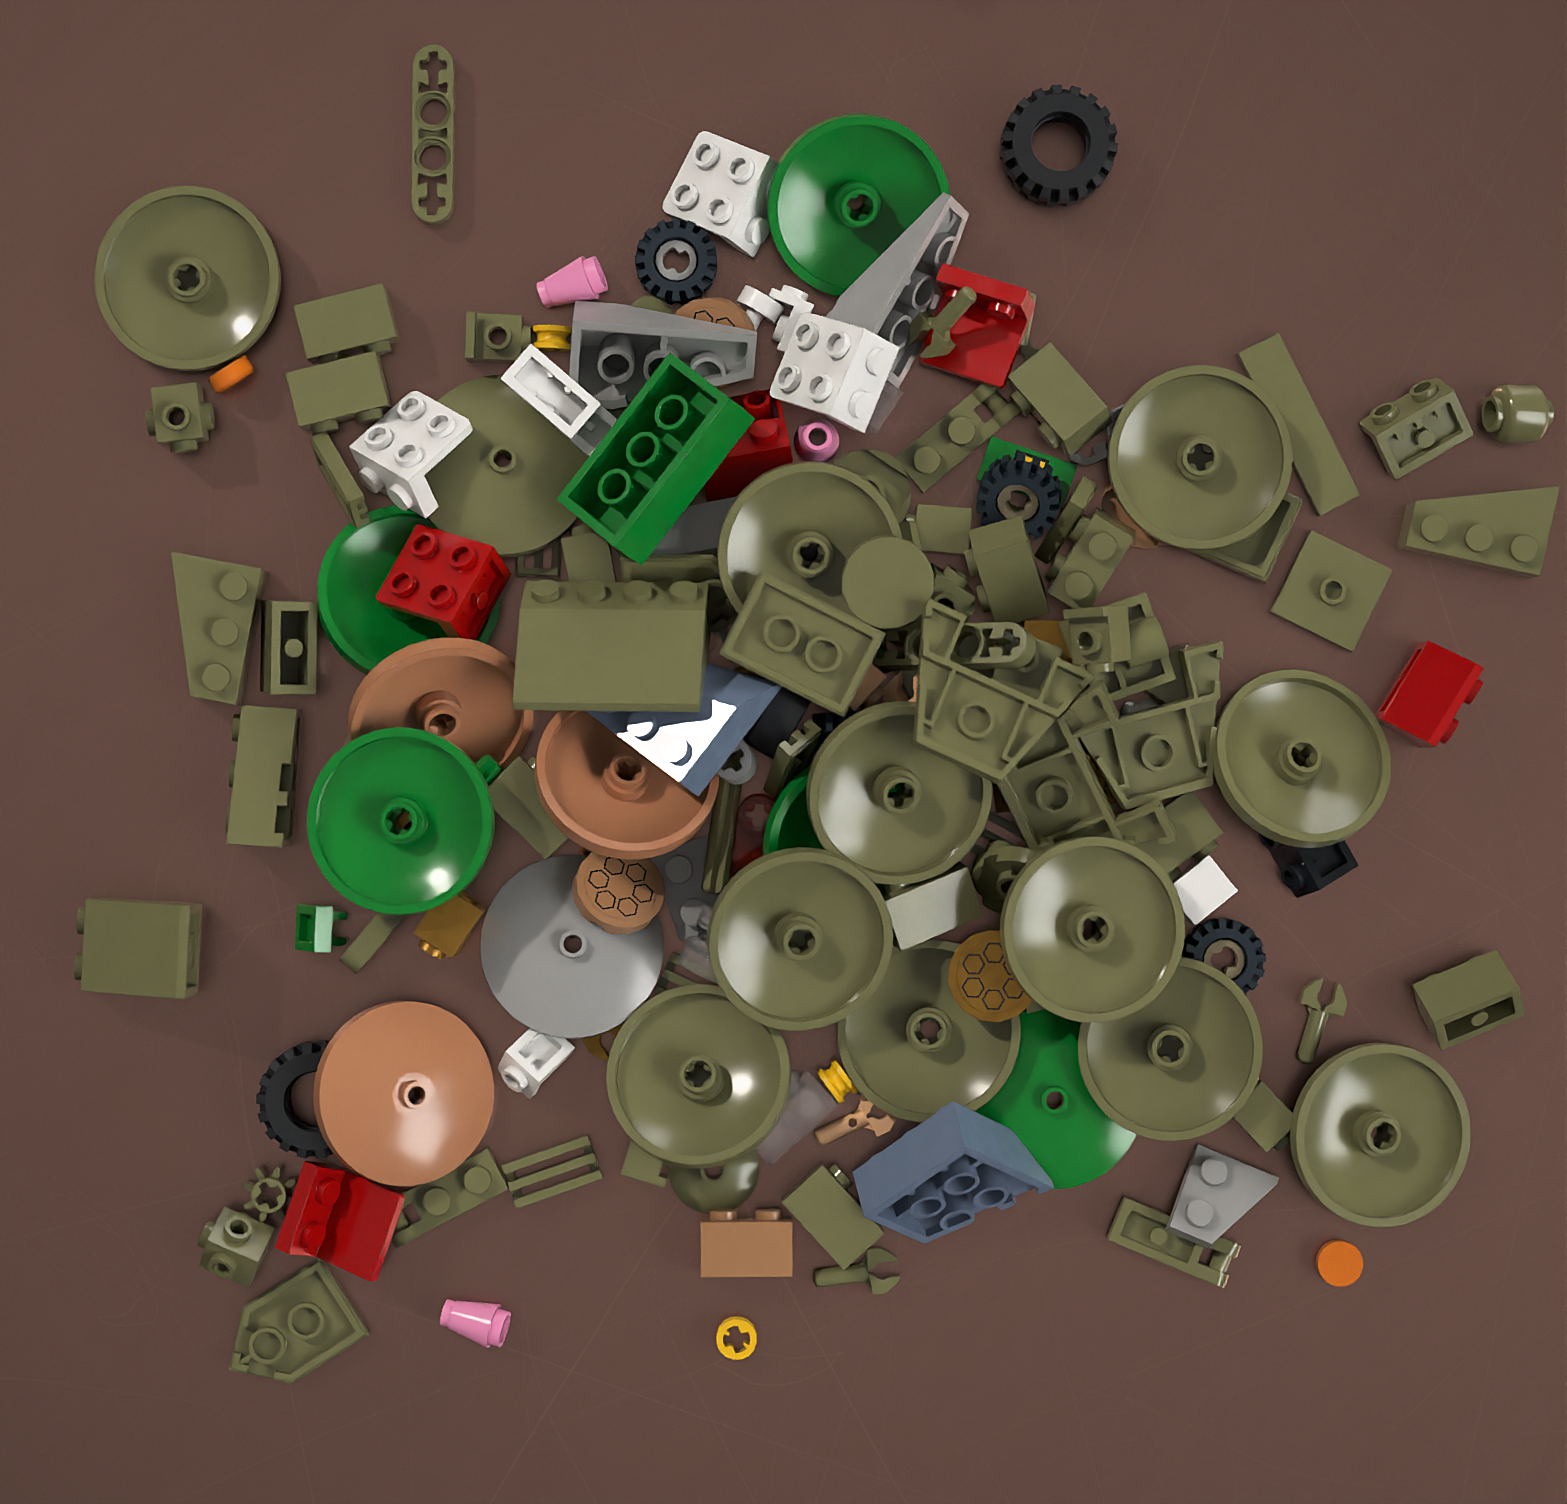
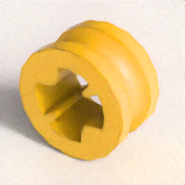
[531,325,572,352]
[816,1058,858,1104]
[716,1316,757,1360]

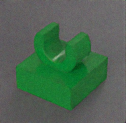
[295,904,347,952]

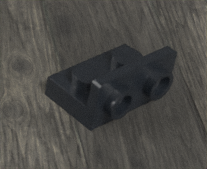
[1259,833,1359,898]

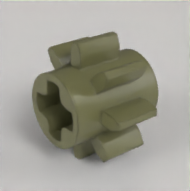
[242,1165,298,1222]

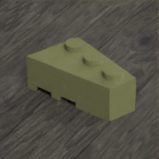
[1397,486,1560,579]
[171,552,268,706]
[225,705,302,848]

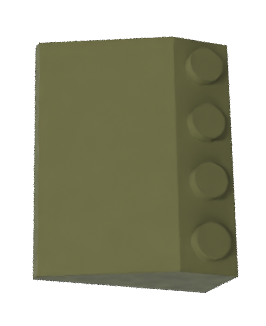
[512,579,712,712]

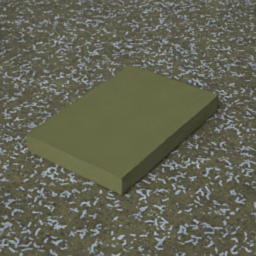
[719,571,886,717]

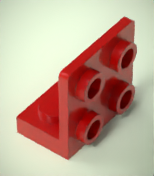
[919,263,1035,389]
[376,524,511,641]
[275,1161,405,1281]

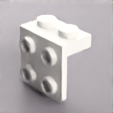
[662,131,778,258]
[770,312,899,433]
[349,391,472,518]

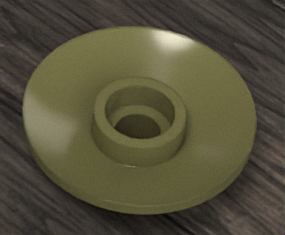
[668,1149,759,1214]

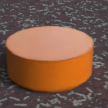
[207,355,254,394]
[1315,1239,1363,1287]

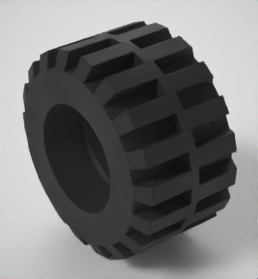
[999,84,1118,207]
[256,1040,333,1159]

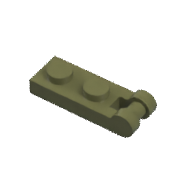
[895,384,1020,494]
[391,1147,509,1248]
[1106,1196,1242,1288]

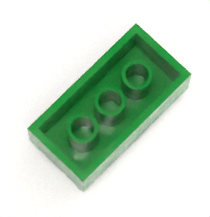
[556,352,755,566]

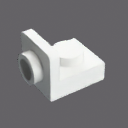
[769,285,814,356]
[497,1028,575,1099]

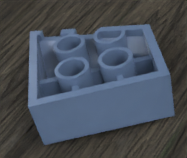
[586,663,782,797]
[853,1101,1054,1244]

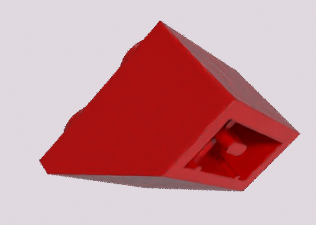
[704,389,793,502]
[1375,641,1484,748]

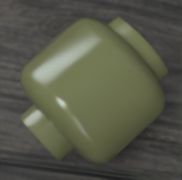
[1482,384,1554,443]

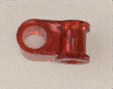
[729,793,775,879]

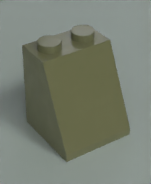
[74,898,202,999]

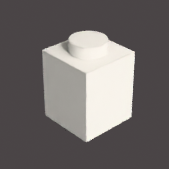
[1172,855,1238,925]

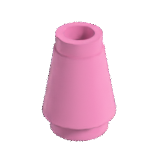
[536,256,608,309]
[794,418,839,462]
[440,1299,511,1349]

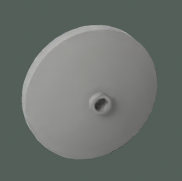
[480,855,664,1039]

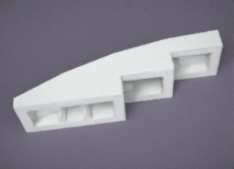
[501,344,617,457]

